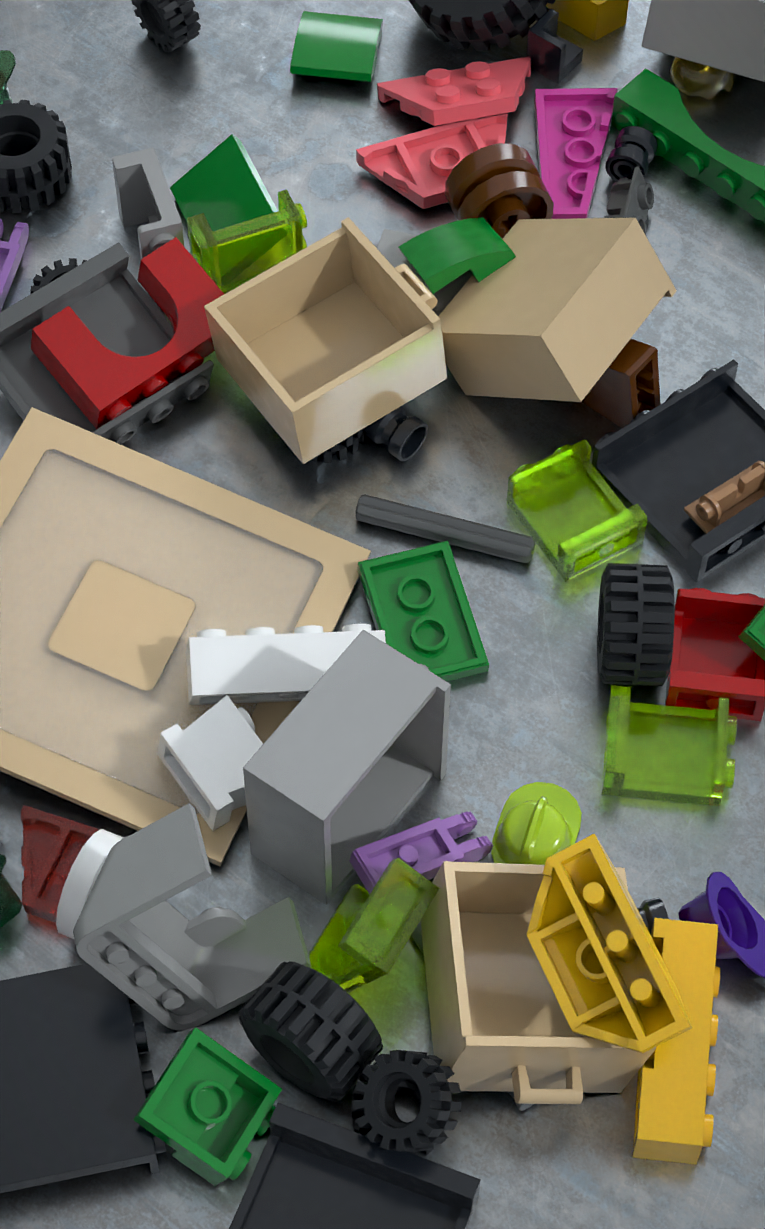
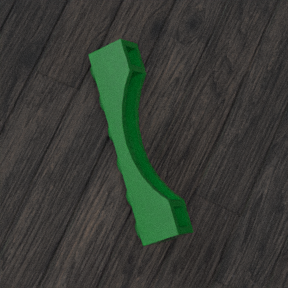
[611,68,765,223]

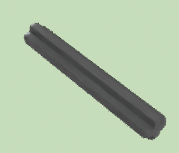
[356,494,535,563]

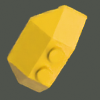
[526,834,692,1054]

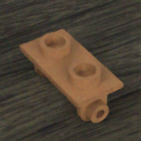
[684,461,765,533]

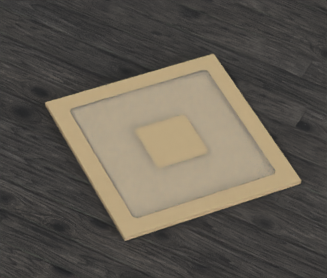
[0,407,371,866]

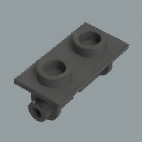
[604,167,654,235]

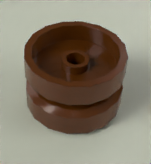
[445,143,554,239]

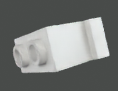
[157,695,263,831]

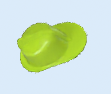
[491,782,582,865]

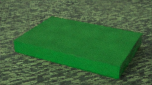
[170,134,288,283]
[357,541,489,682]

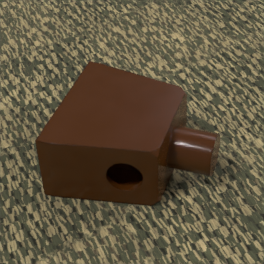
[582,339,661,428]

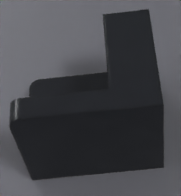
[526,9,583,84]

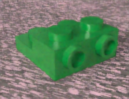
[133,1027,282,1186]

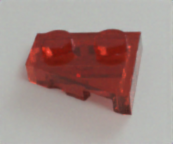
[21,805,100,923]

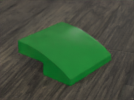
[290,11,383,82]
[398,217,516,294]

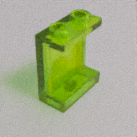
[187,189,307,294]
[507,440,648,582]
[601,685,737,806]
[308,857,440,993]

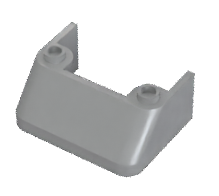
[73,803,312,1030]

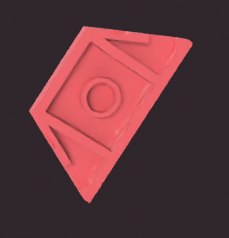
[377,56,531,126]
[356,113,508,209]

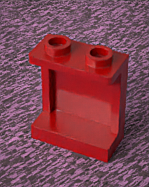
[665,588,765,722]

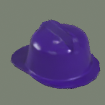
[678,872,765,978]

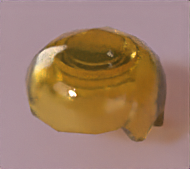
[670,57,735,100]

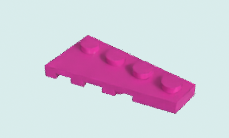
[534,88,617,219]

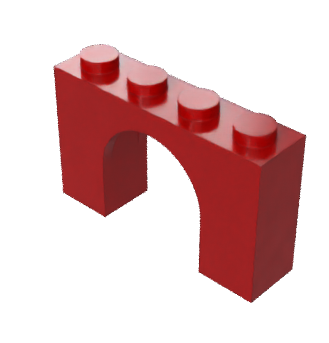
[31,237,224,429]

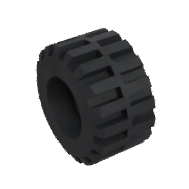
[0,100,72,213]
[597,563,675,686]
[239,961,383,1102]

